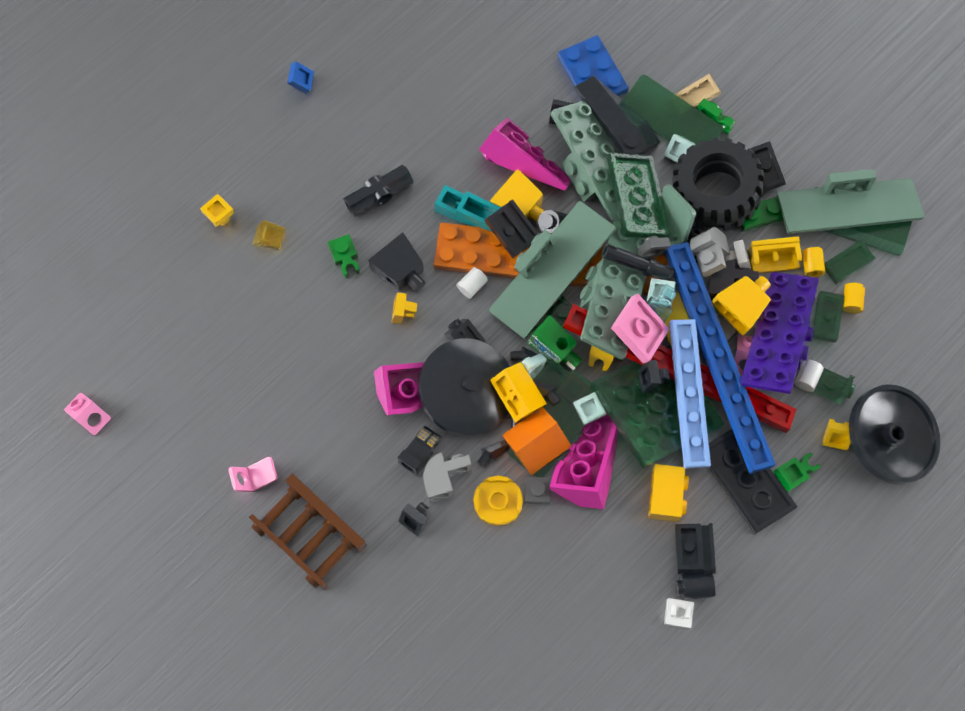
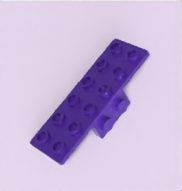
[741,272,819,394]

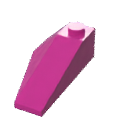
[479,117,571,191]
[550,409,622,509]

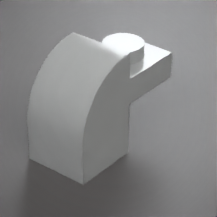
[690,227,730,277]
[423,453,472,503]

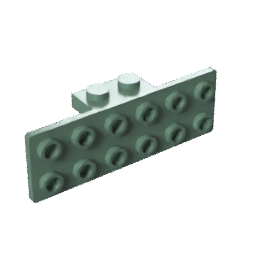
[550,100,652,228]
[777,169,924,234]
[489,201,616,339]
[580,221,648,360]

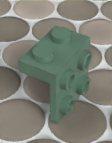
[635,185,696,255]

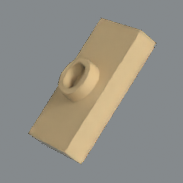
[670,74,721,118]

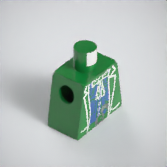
[527,315,583,370]

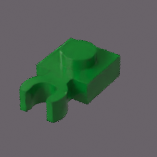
[695,98,735,135]
[327,234,360,278]
[773,453,821,492]

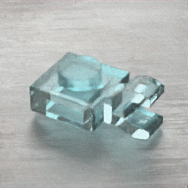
[647,284,676,323]

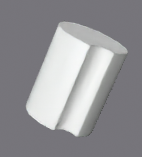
[456,267,488,298]
[794,359,824,392]

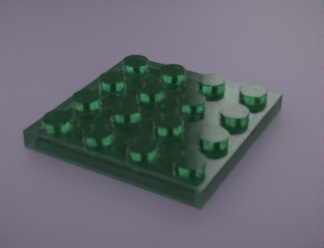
[590,345,725,469]

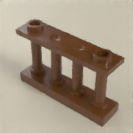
[249,473,367,590]

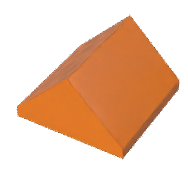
[502,407,571,476]

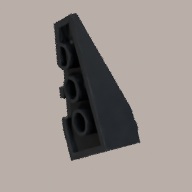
[574,76,660,164]

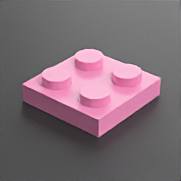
[611,294,669,364]

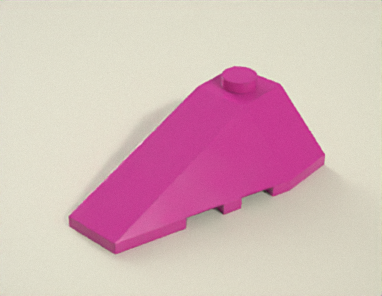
[374,362,424,416]

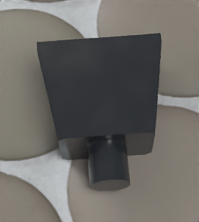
[368,232,426,292]

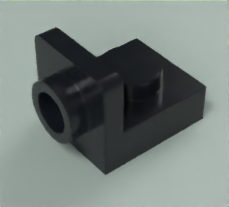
[445,318,486,342]

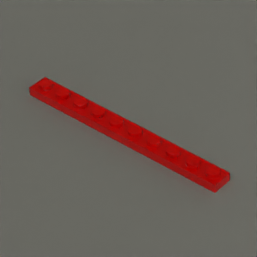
[563,304,797,433]

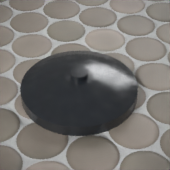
[418,338,510,437]
[849,384,941,484]

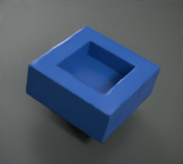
[287,61,314,93]

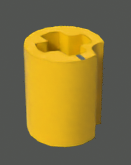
[802,247,826,278]
[842,283,865,314]

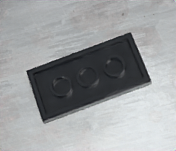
[709,429,798,535]

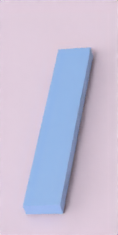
[669,319,711,469]

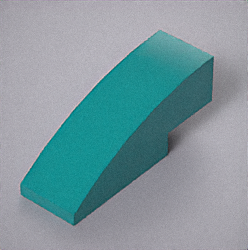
[434,185,501,231]

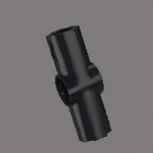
[343,165,413,216]

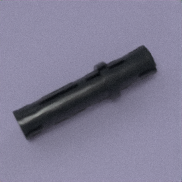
[601,243,674,281]

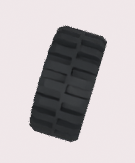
[672,138,764,231]

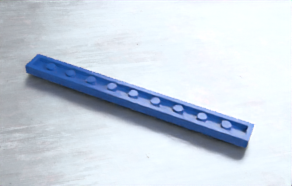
[664,242,776,474]

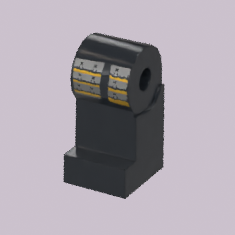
[397,425,442,476]

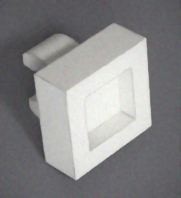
[725,240,751,269]
[664,598,694,629]

